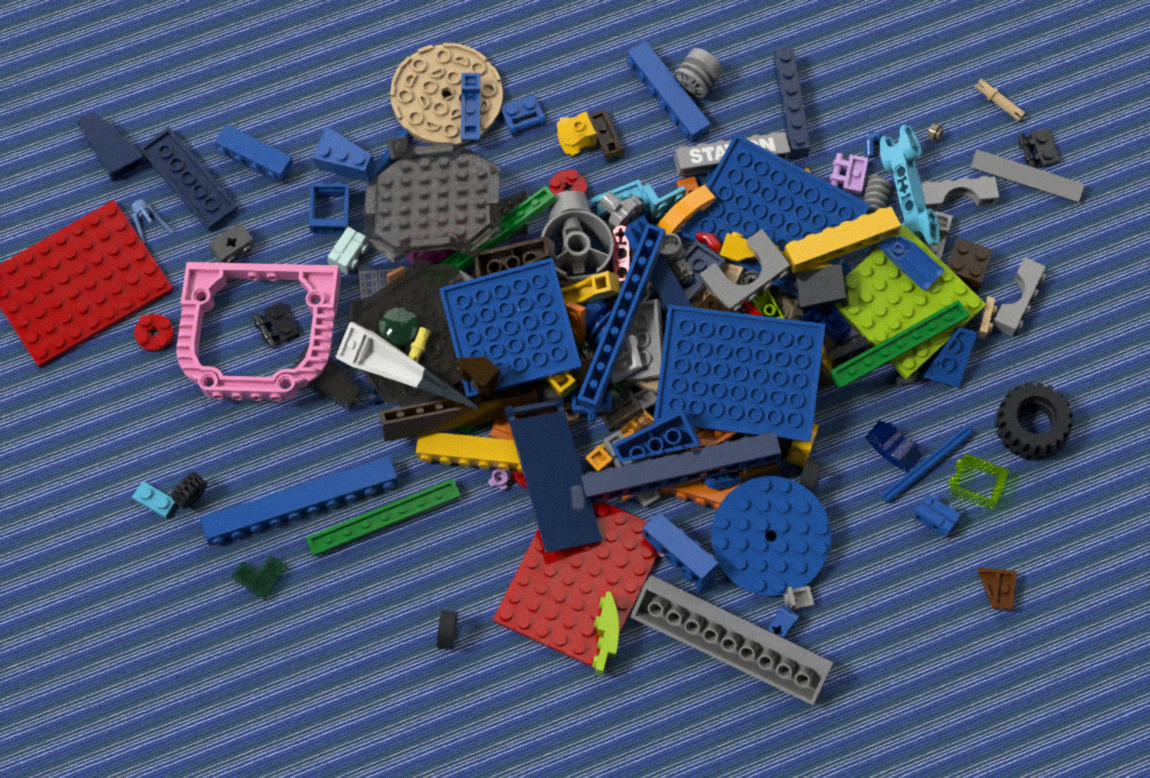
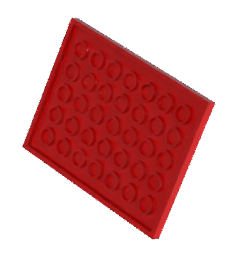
[0,200,173,368]
[493,502,659,669]

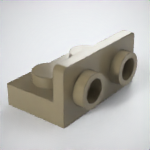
[774,291,814,320]

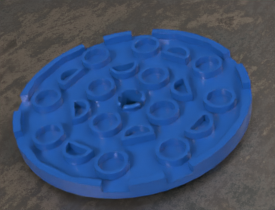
[711,476,831,596]

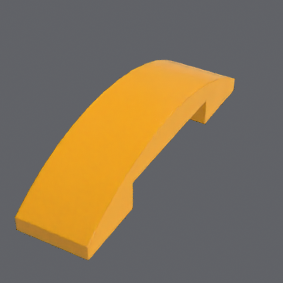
[657,185,717,234]
[585,408,656,472]

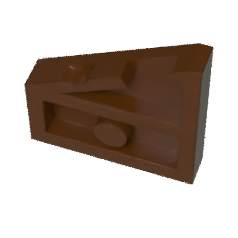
[978,567,1017,611]

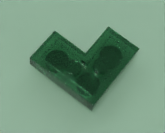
[231,555,287,600]

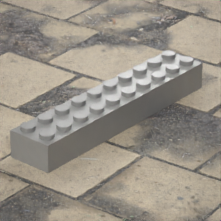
[631,575,833,705]

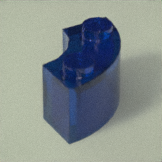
[865,420,922,472]

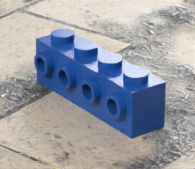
[214,124,293,183]

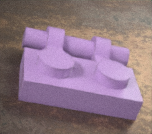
[829,153,868,195]

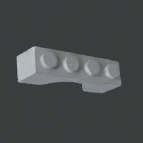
[921,176,999,211]
[992,257,1046,337]

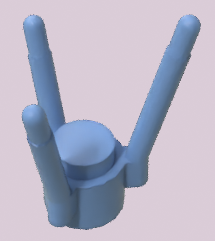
[131,199,174,244]

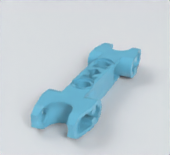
[880,124,940,246]

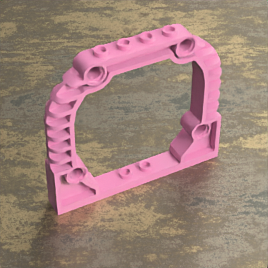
[176,262,342,402]

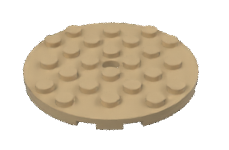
[390,43,503,146]

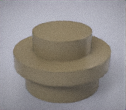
[927,124,944,142]

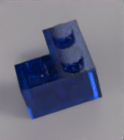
[797,304,852,345]

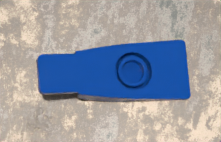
[874,236,944,291]

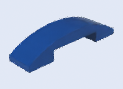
[461,73,480,141]

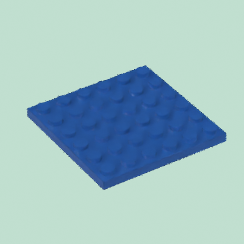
[439,258,582,399]

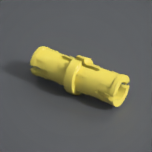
[408,327,431,363]

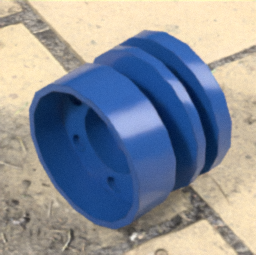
[585,299,612,348]

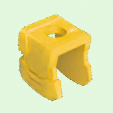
[557,112,597,156]

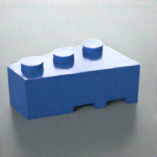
[313,126,376,181]

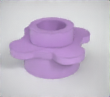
[489,468,511,490]

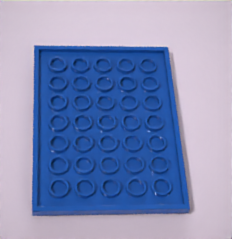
[680,133,871,298]
[653,305,825,442]

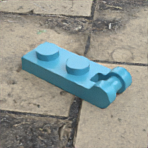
[591,179,643,218]

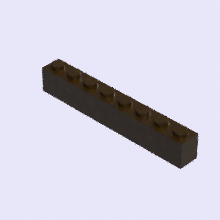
[379,382,538,442]

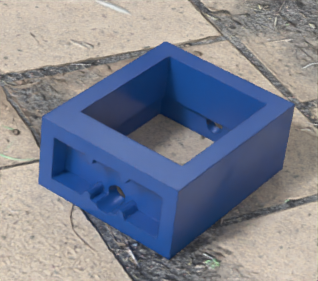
[309,182,350,234]

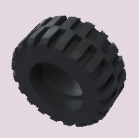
[995,382,1074,460]

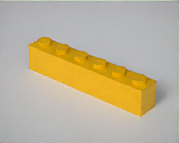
[784,207,901,274]
[415,432,523,473]

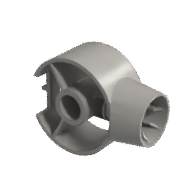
[541,191,614,280]

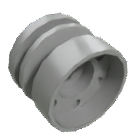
[673,48,723,98]

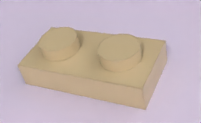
[977,297,997,340]

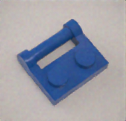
[500,94,547,135]

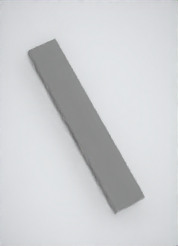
[970,149,1085,202]

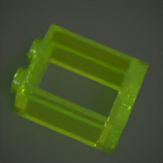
[948,453,1009,511]

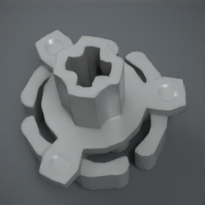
[600,191,644,234]

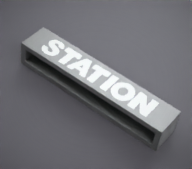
[674,132,790,177]

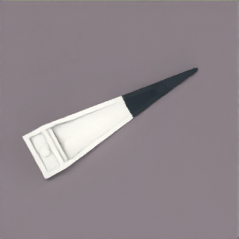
[335,322,480,409]

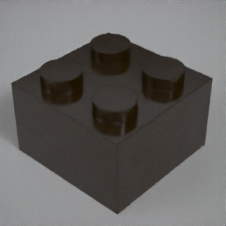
[947,237,993,292]

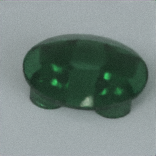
[379,308,418,345]

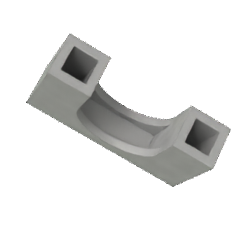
[699,229,790,313]

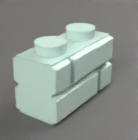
[327,227,369,274]

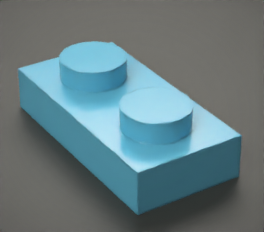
[132,481,176,519]

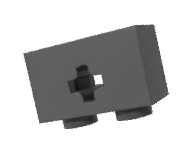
[208,222,254,263]

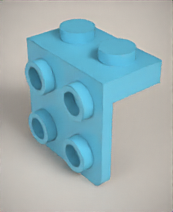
[640,184,687,221]

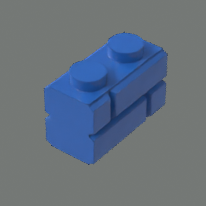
[913,494,961,538]

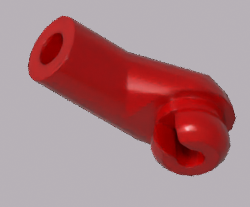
[696,232,721,253]

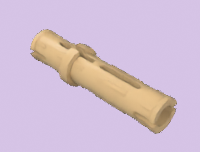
[974,79,1026,122]

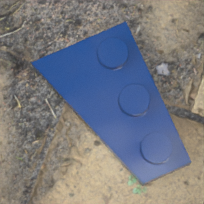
[921,326,977,388]

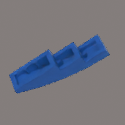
[624,212,650,250]

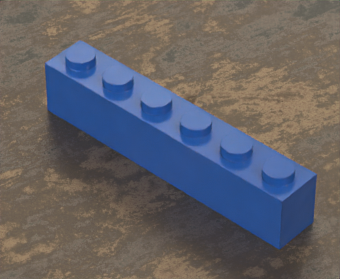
[626,41,711,143]

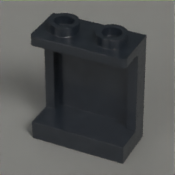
[794,264,850,315]

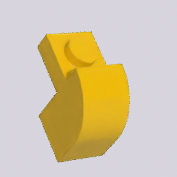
[786,423,819,467]

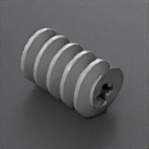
[863,175,892,215]

